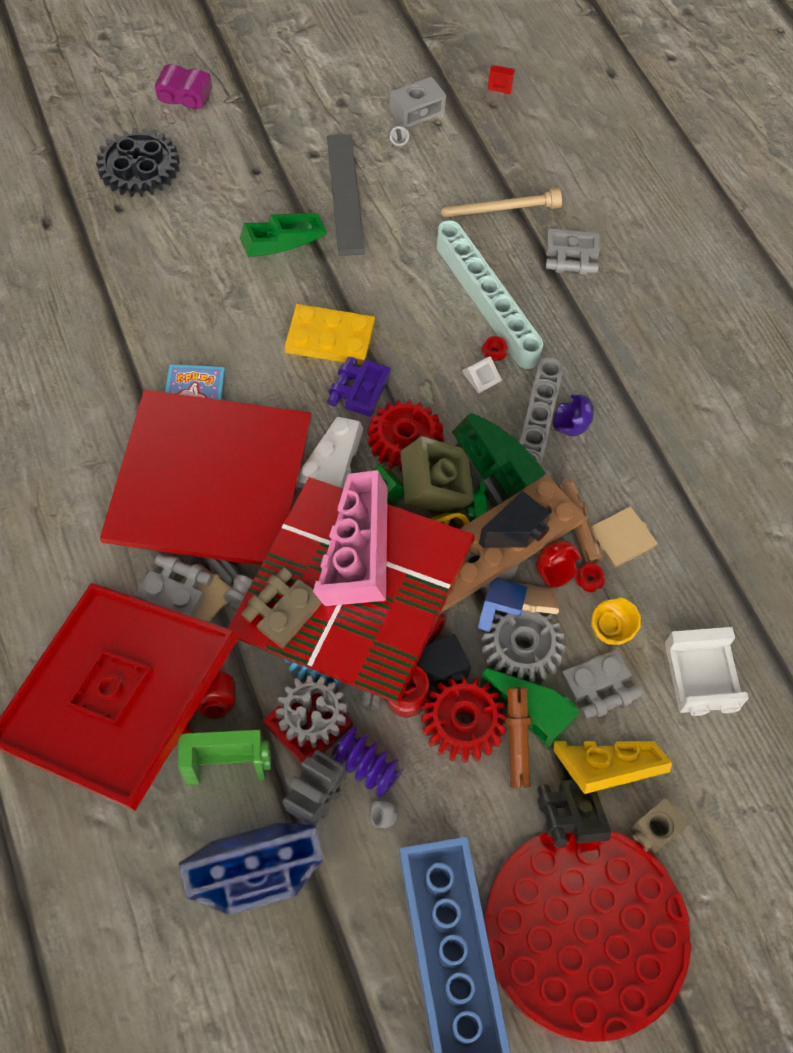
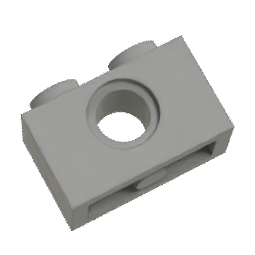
[389,76,446,128]

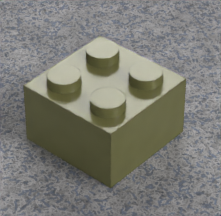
[400,436,474,513]

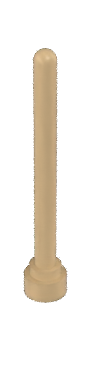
[441,187,562,217]

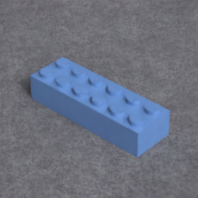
[398,837,510,1053]

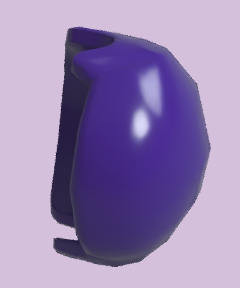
[553,395,594,437]

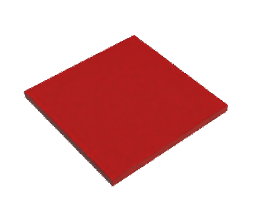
[100,389,312,566]
[0,583,239,811]

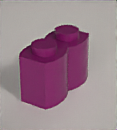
[154,64,212,109]

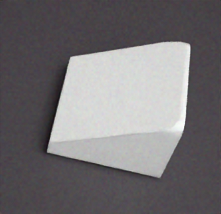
[462,356,502,393]

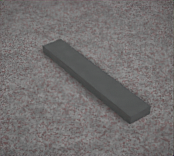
[327,134,364,256]

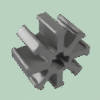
[283,750,347,827]

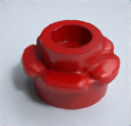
[481,336,508,362]
[575,564,605,593]

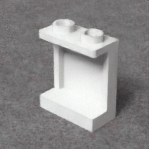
[665,627,749,716]

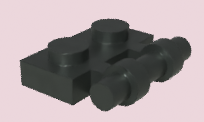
[537,780,612,847]

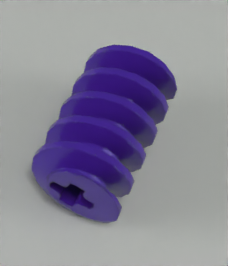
[332,726,404,798]

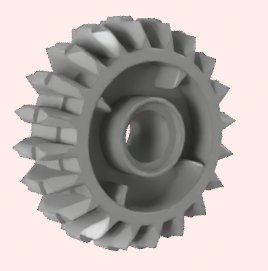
[481,610,566,683]

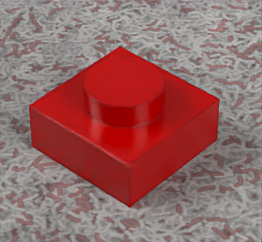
[487,65,515,94]

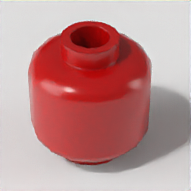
[196,670,236,719]

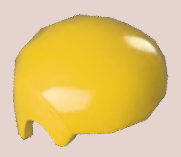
[591,597,641,645]

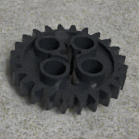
[96,128,180,197]

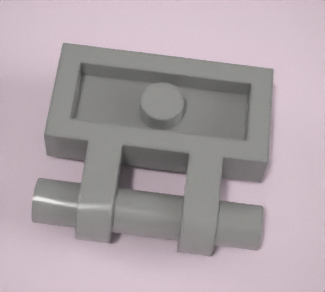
[545,229,599,275]
[135,554,214,617]
[560,649,642,720]

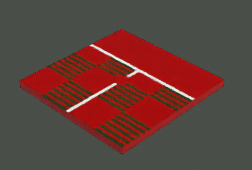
[228,477,475,704]

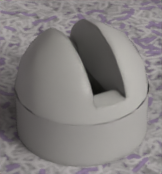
[389,124,409,146]
[370,801,398,828]

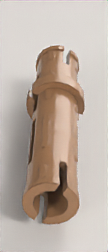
[558,480,604,564]

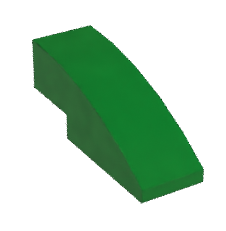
[240,213,327,257]

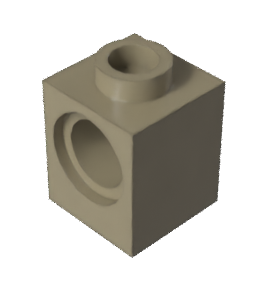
[630,798,689,855]

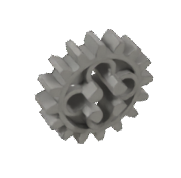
[276,675,347,748]

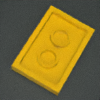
[284,304,375,366]

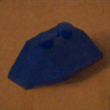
[179,823,323,915]

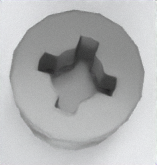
[223,575,253,609]

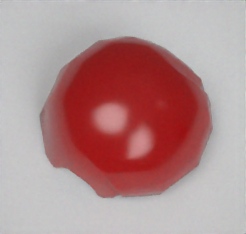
[536,541,581,588]

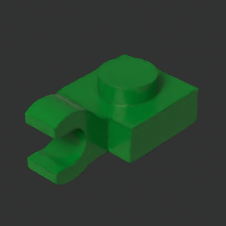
[467,481,487,522]

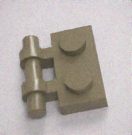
[241,568,322,649]

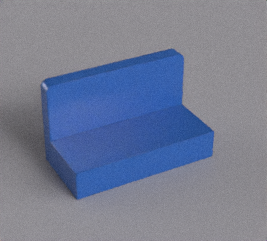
[478,578,527,632]

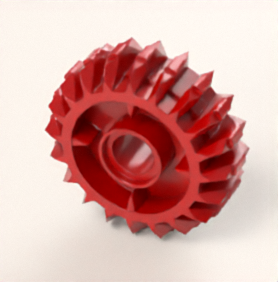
[367,399,444,473]
[421,676,508,764]

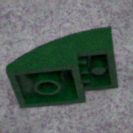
[452,413,546,498]

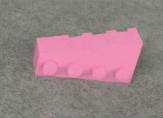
[313,470,388,606]

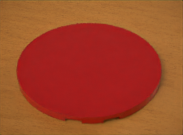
[484,830,691,1042]

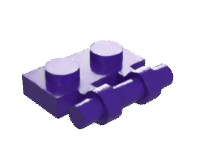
[327,357,391,417]

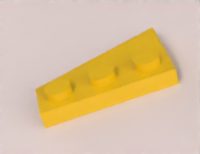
[553,741,672,794]

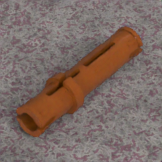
[505,687,531,788]

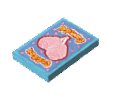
[165,364,226,400]

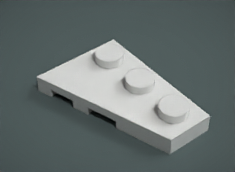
[297,417,363,489]

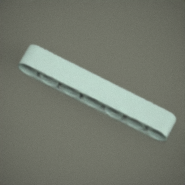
[437,220,543,369]

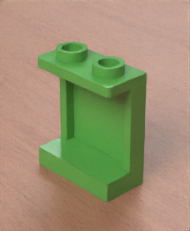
[178,730,271,785]

